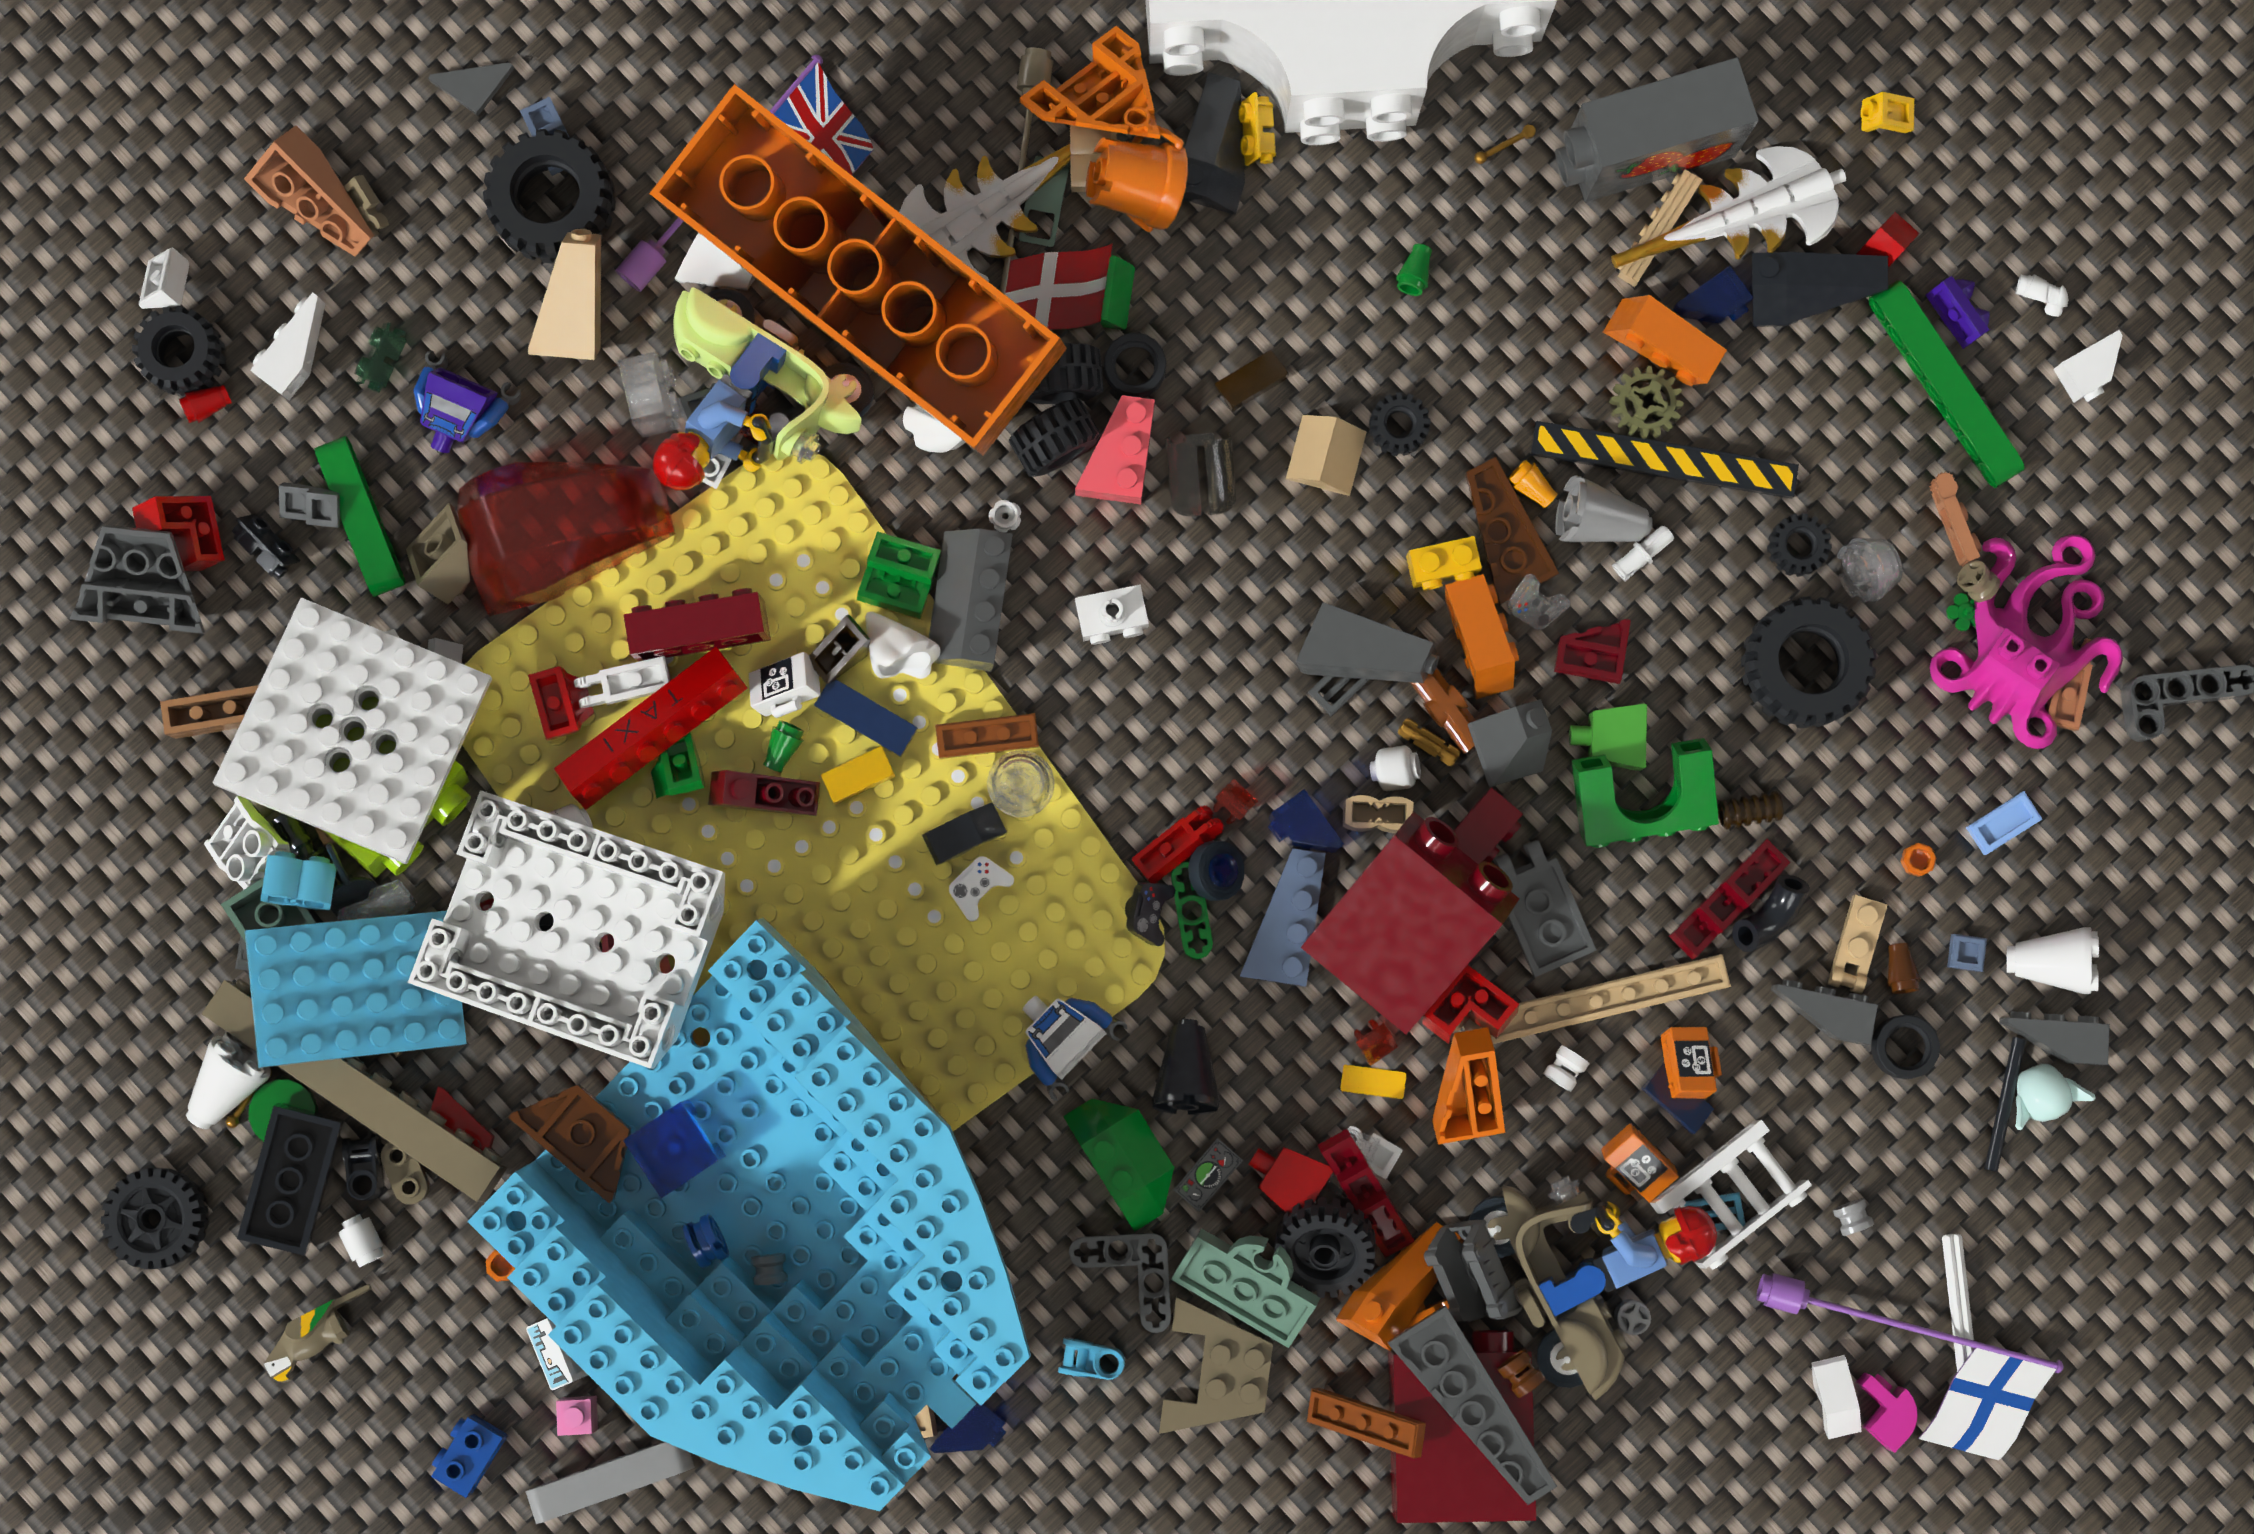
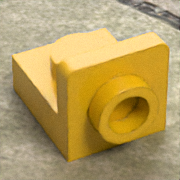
[1861,92,1915,133]

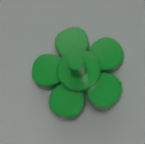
[1946,593,1976,631]

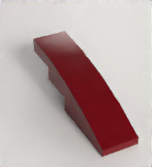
[1669,839,1791,960]
[1318,1128,1414,1258]

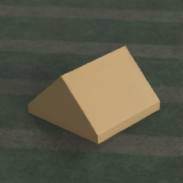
[1286,415,1367,496]

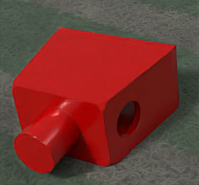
[1248,1147,1333,1213]

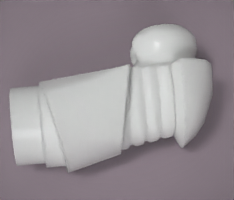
[2015,274,2069,317]

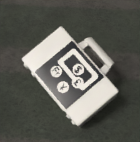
[749,652,820,718]

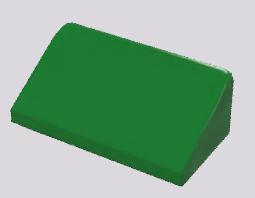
[1101,255,1135,330]

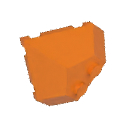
[1020,26,1160,139]

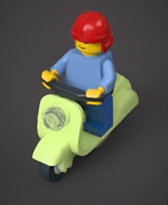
[652,287,874,491]

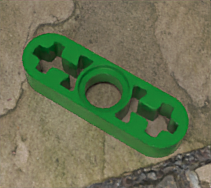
[1171,862,1213,959]

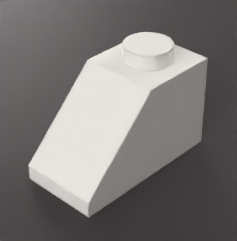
[2053,330,2123,403]

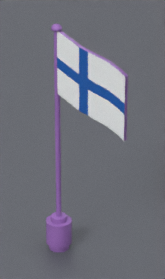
[1756,1273,2064,1460]

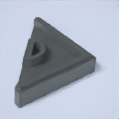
[428,62,515,116]

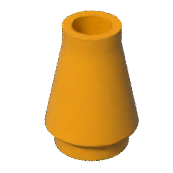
[1508,460,1558,508]

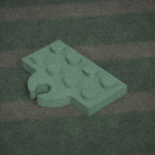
[1171,1229,1320,1348]

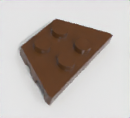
[508,1084,632,1203]

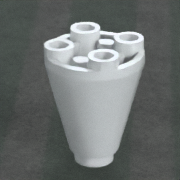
[2007,927,2099,994]
[186,1032,271,1129]

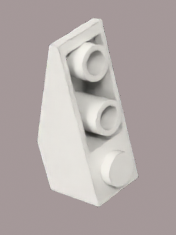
[250,292,325,401]

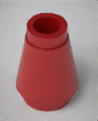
[179,385,232,424]

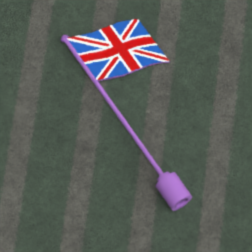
[615,55,874,292]

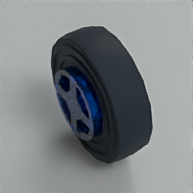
[1188,841,1245,901]

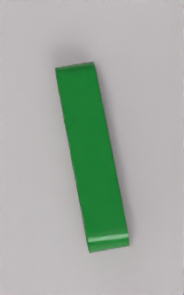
[314,436,406,597]

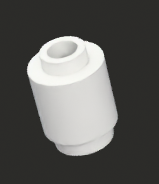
[338,1214,384,1268]

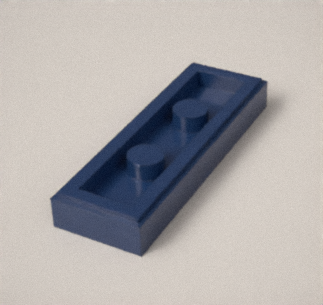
[814,680,918,757]

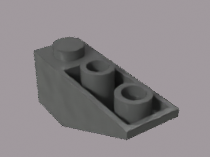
[1771,979,1878,1045]
[1999,1012,2110,1065]

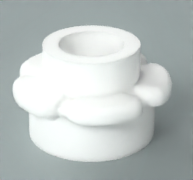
[989,500,1021,533]

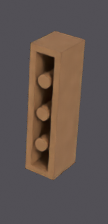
[160,685,259,739]

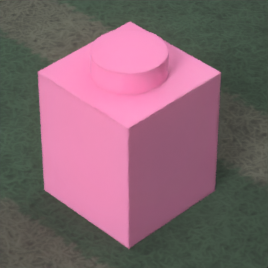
[556,1396,598,1436]

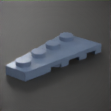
[1239,848,1326,987]

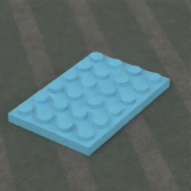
[245,911,467,1068]

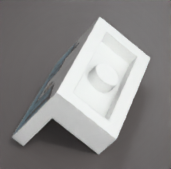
[526,1318,588,1390]

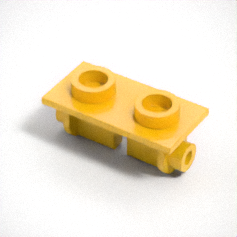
[1239,92,1276,166]

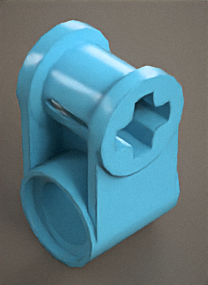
[1058,1338,1125,1380]

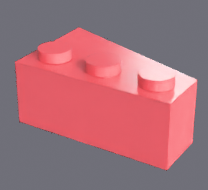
[1075,395,1155,505]

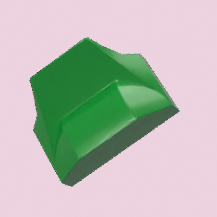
[651,732,705,799]

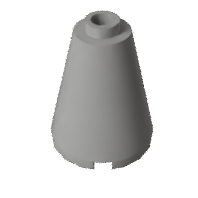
[1555,475,1652,542]

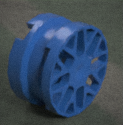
[682,1213,729,1269]

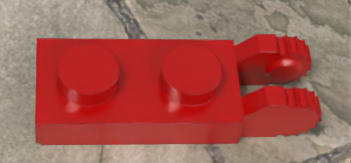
[1132,805,1224,884]

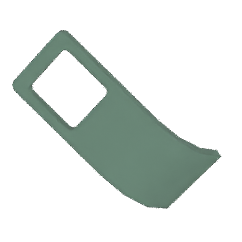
[1019,156,1071,247]

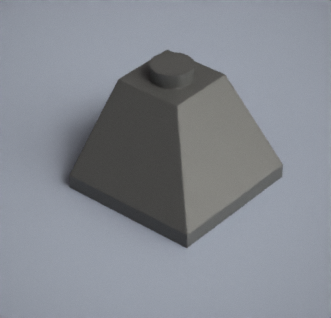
[1467,699,1552,788]

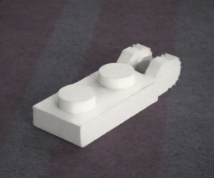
[574,656,671,708]

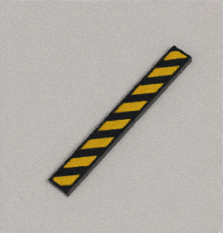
[1530,421,1799,499]

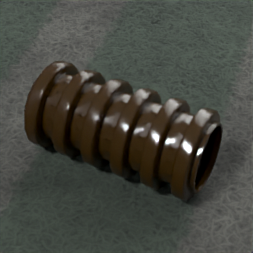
[1718,791,1784,830]

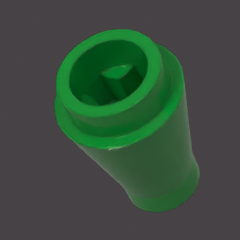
[1396,244,1432,296]
[763,720,804,773]

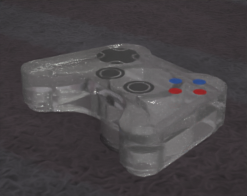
[1507,574,1571,630]

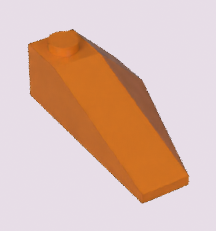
[1336,1222,1464,1351]

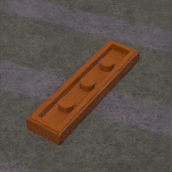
[1307,1387,1426,1458]

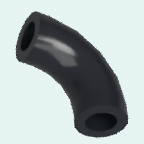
[1732,874,1810,952]

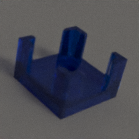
[623,1099,726,1198]

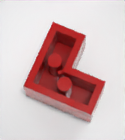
[132,496,225,571]
[1422,965,1519,1044]

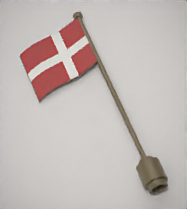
[1000,47,1113,330]

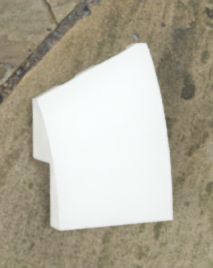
[675,233,755,290]

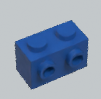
[431,1414,508,1498]

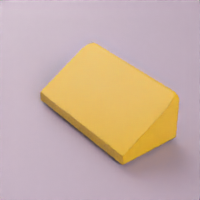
[821,746,896,805]

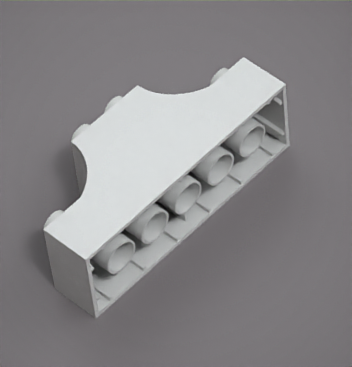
[1146,0,1557,145]

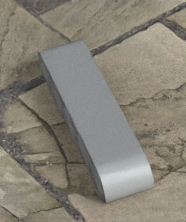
[525,1441,695,1524]

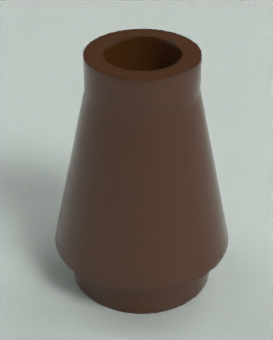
[1887,943,1921,994]

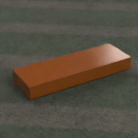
[935,713,1039,759]

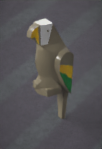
[263,1284,372,1383]

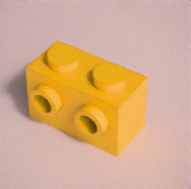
[1406,536,1482,591]

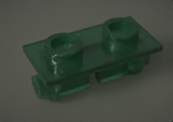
[354,322,407,393]

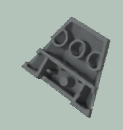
[70,525,205,634]

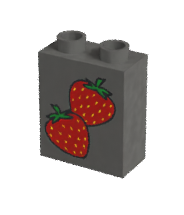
[1555,57,1759,202]

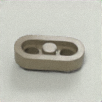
[381,1142,430,1205]

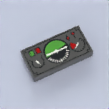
[1173,1138,1243,1212]

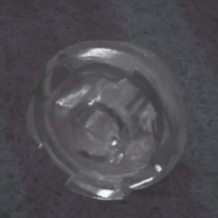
[1837,538,1903,603]
[987,750,1054,817]

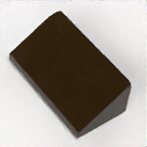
[1214,350,1289,412]

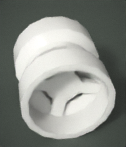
[1543,1045,1590,1092]

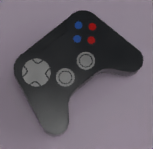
[1125,882,1176,946]

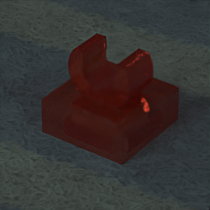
[1213,779,1258,825]
[1354,1019,1398,1066]

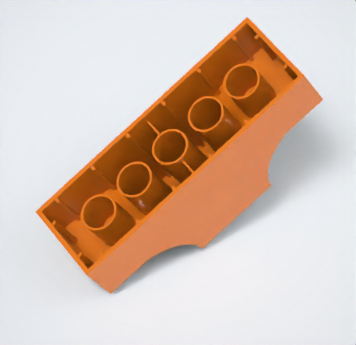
[649,84,1067,456]

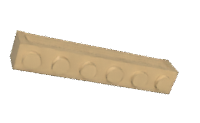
[1617,169,1702,287]

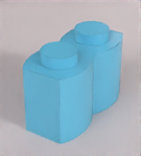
[260,851,336,910]

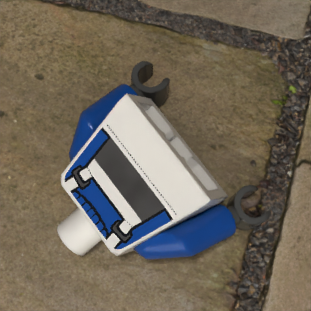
[1022,996,1128,1101]

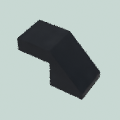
[922,802,1007,866]

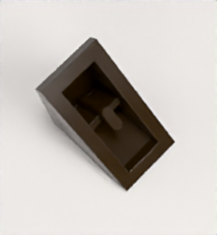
[809,614,871,684]

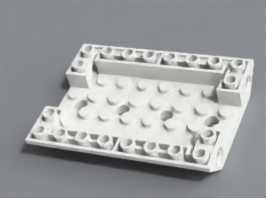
[408,790,725,1069]

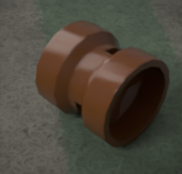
[1497,1349,1546,1398]

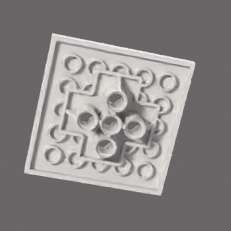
[213,598,492,865]

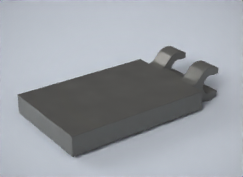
[1493,840,1597,977]

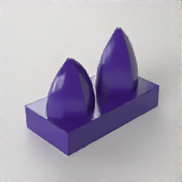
[1925,276,1990,349]

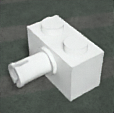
[1075,584,1149,645]

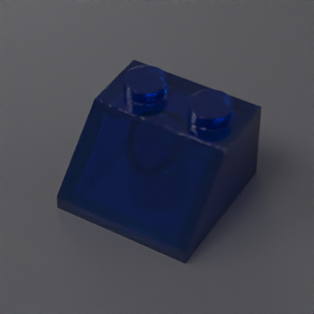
[1268,789,1344,853]

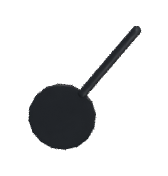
[326,843,379,916]

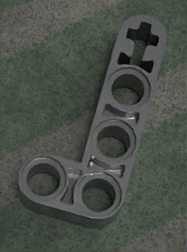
[2121,665,2254,742]

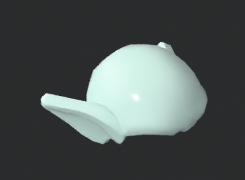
[2015,1064,2096,1130]

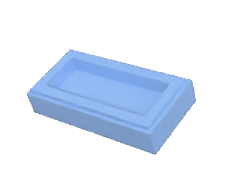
[1966,791,2042,855]

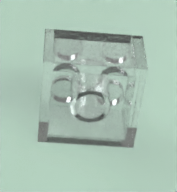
[618,351,684,438]

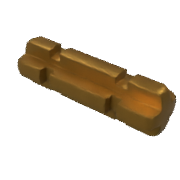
[1398,718,1461,766]

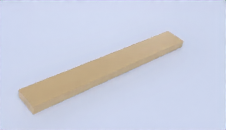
[1463,954,1731,1044]

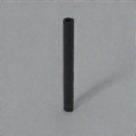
[1984,1037,2026,1172]

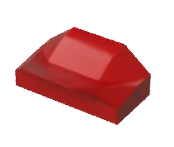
[528,666,594,741]

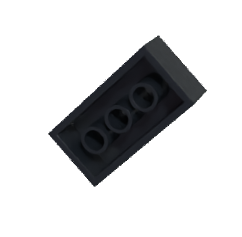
[237,1103,344,1256]

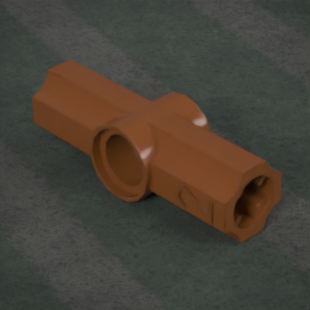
[1410,668,1476,755]

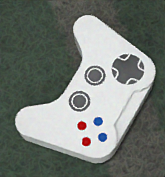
[949,856,1014,922]

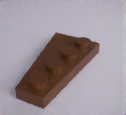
[1465,457,1559,606]

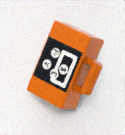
[1661,1027,1722,1099]
[1601,1123,1679,1203]

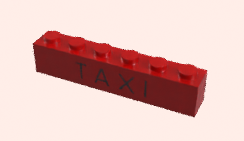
[554,647,748,810]

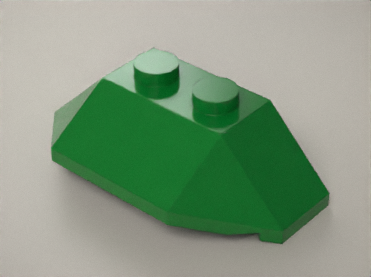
[1063,1099,1174,1232]

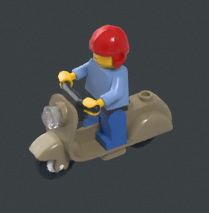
[1469,1176,1717,1401]

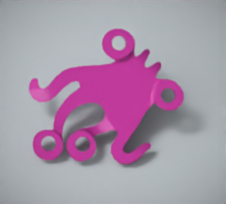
[1930,534,2123,749]

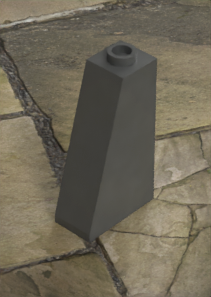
[1296,602,1439,683]

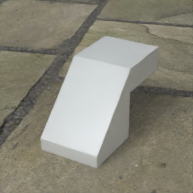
[1811,1355,1862,1439]

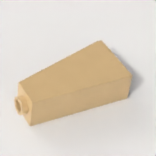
[528,229,601,360]

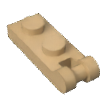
[1828,895,1888,995]

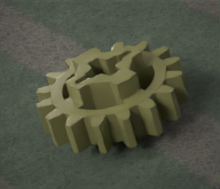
[1609,366,1684,439]

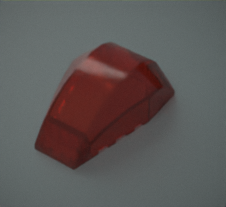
[457,462,676,616]

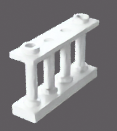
[1650,1120,1812,1270]

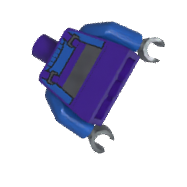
[413,350,521,453]

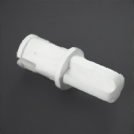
[1612,526,1674,582]

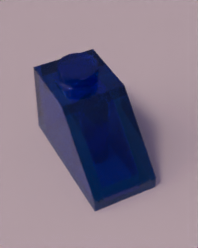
[1672,266,1753,324]
[929,1402,1007,1453]

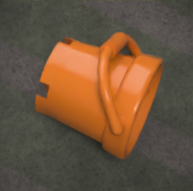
[1086,126,1188,232]

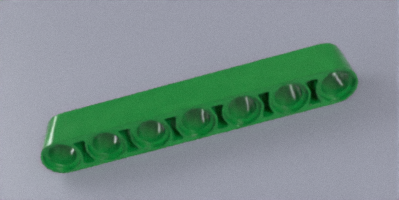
[1869,280,2025,488]

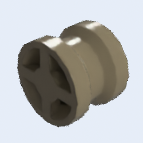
[1957,560,2000,603]

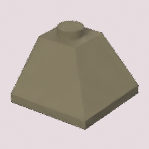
[406,503,470,604]

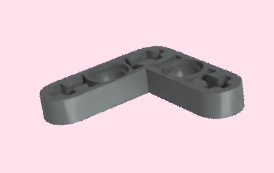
[1069,1233,1171,1333]

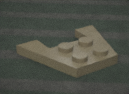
[1159,1297,1273,1434]

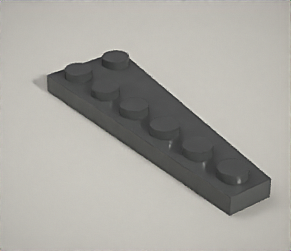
[1387,1306,1557,1505]

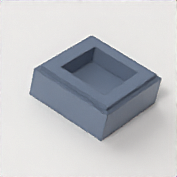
[1947,934,1987,972]

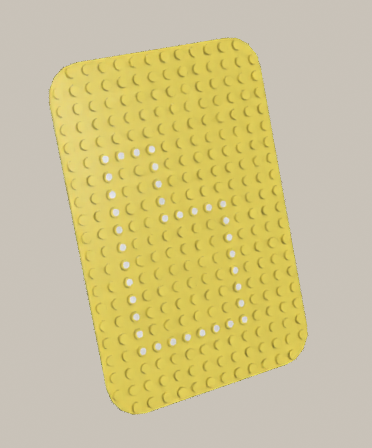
[462,449,1165,1131]

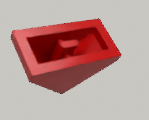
[1856,212,1920,268]

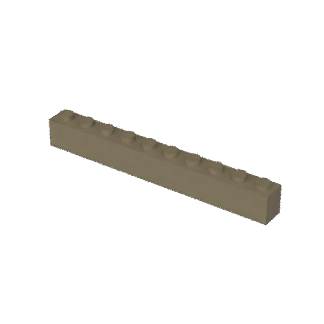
[202,979,508,1202]

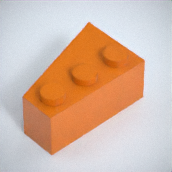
[1603,295,1727,386]
[1445,574,1519,699]
[1432,1027,1505,1145]

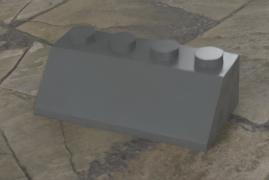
[929,529,1013,672]

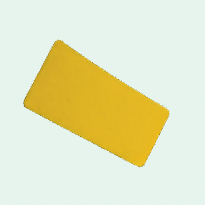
[1340,1064,1406,1099]

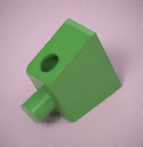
[1569,704,1647,771]

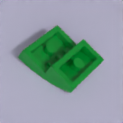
[857,531,941,619]

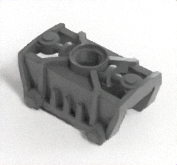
[1424,1220,1523,1323]

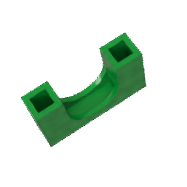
[1572,738,1719,848]

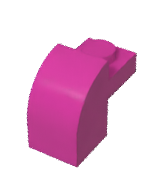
[1855,1373,1917,1453]

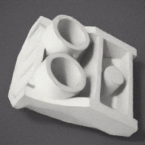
[204,796,290,889]

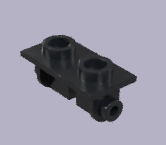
[232,514,301,579]

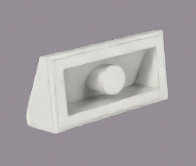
[139,247,190,309]

